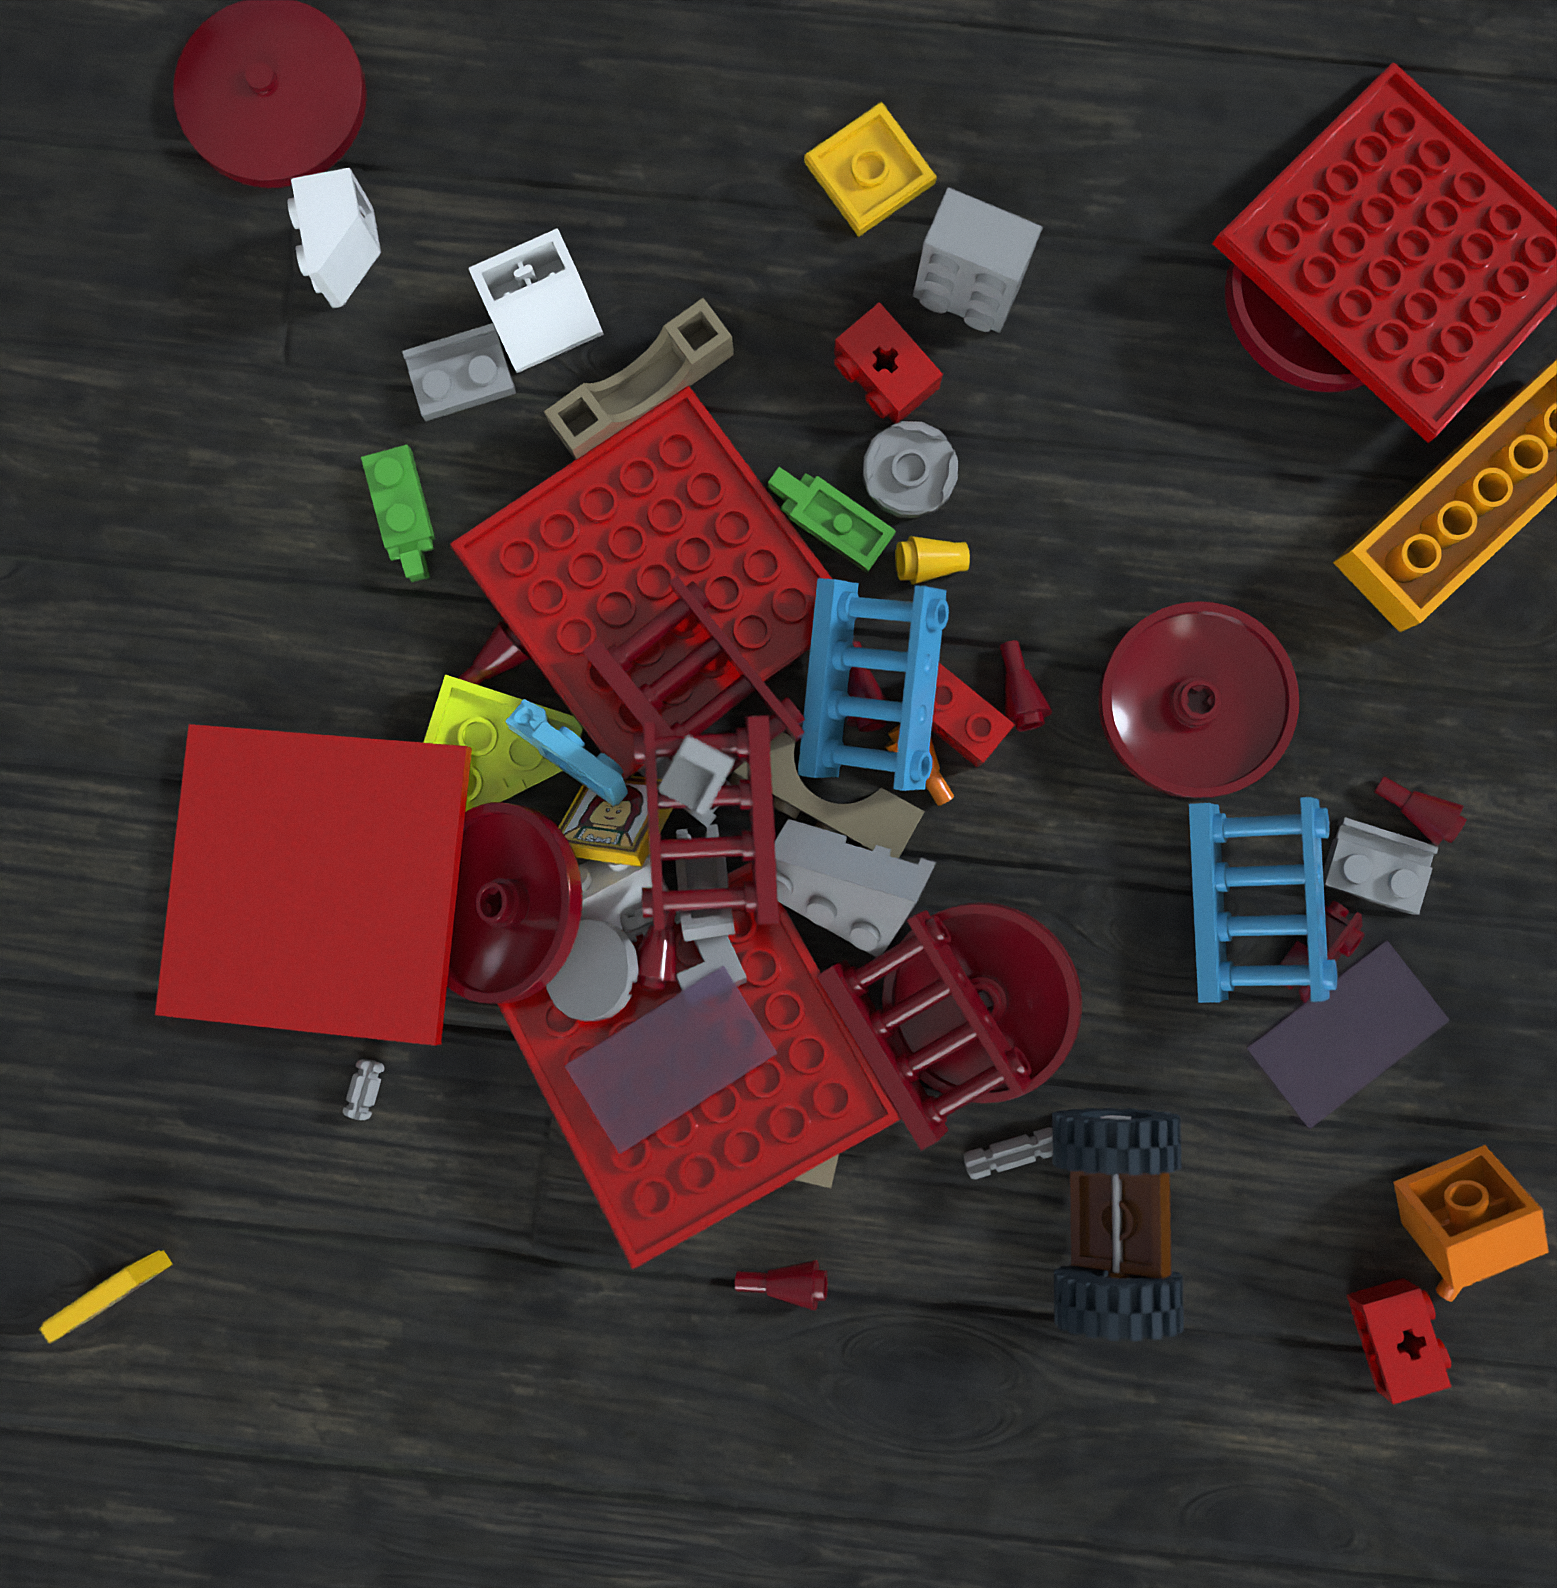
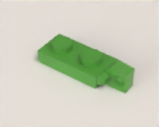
[361,445,435,582]
[767,467,896,573]

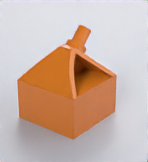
[1393,1145,1549,1302]

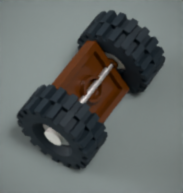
[1052,1108,1184,1341]

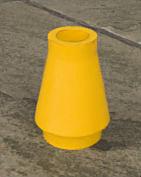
[895,536,970,585]

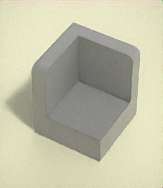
[659,735,735,816]

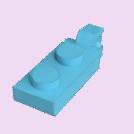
[505,699,628,806]

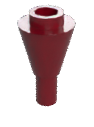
[457,621,531,685]
[1000,640,1052,731]
[846,641,887,732]
[1374,776,1467,846]
[635,911,676,989]
[735,1260,828,1311]

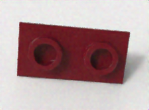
[1279,901,1365,1003]

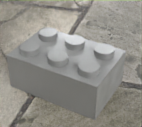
[913,188,1042,333]

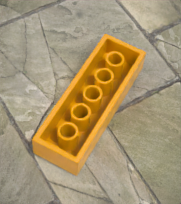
[1333,358,1557,632]

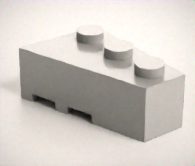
[775,819,936,957]

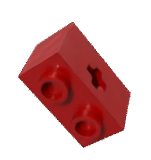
[834,302,943,424]
[931,663,1015,767]
[1347,1278,1451,1404]

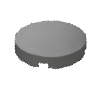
[863,421,958,518]
[546,919,639,1021]

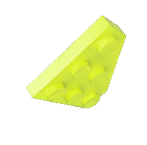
[423,675,584,812]

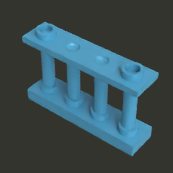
[798,578,949,790]
[1189,797,1337,1003]

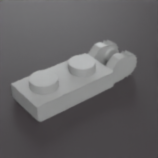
[675,824,735,941]

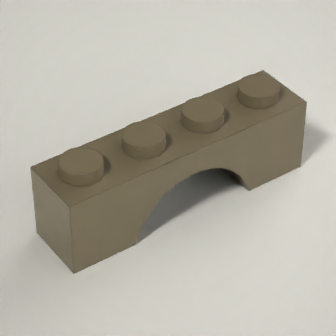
[544,298,734,460]
[728,715,924,859]

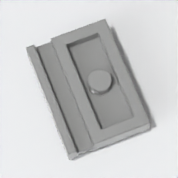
[402,323,516,421]
[1323,817,1439,914]

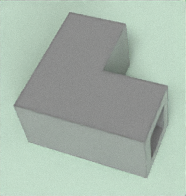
[676,935,747,1008]

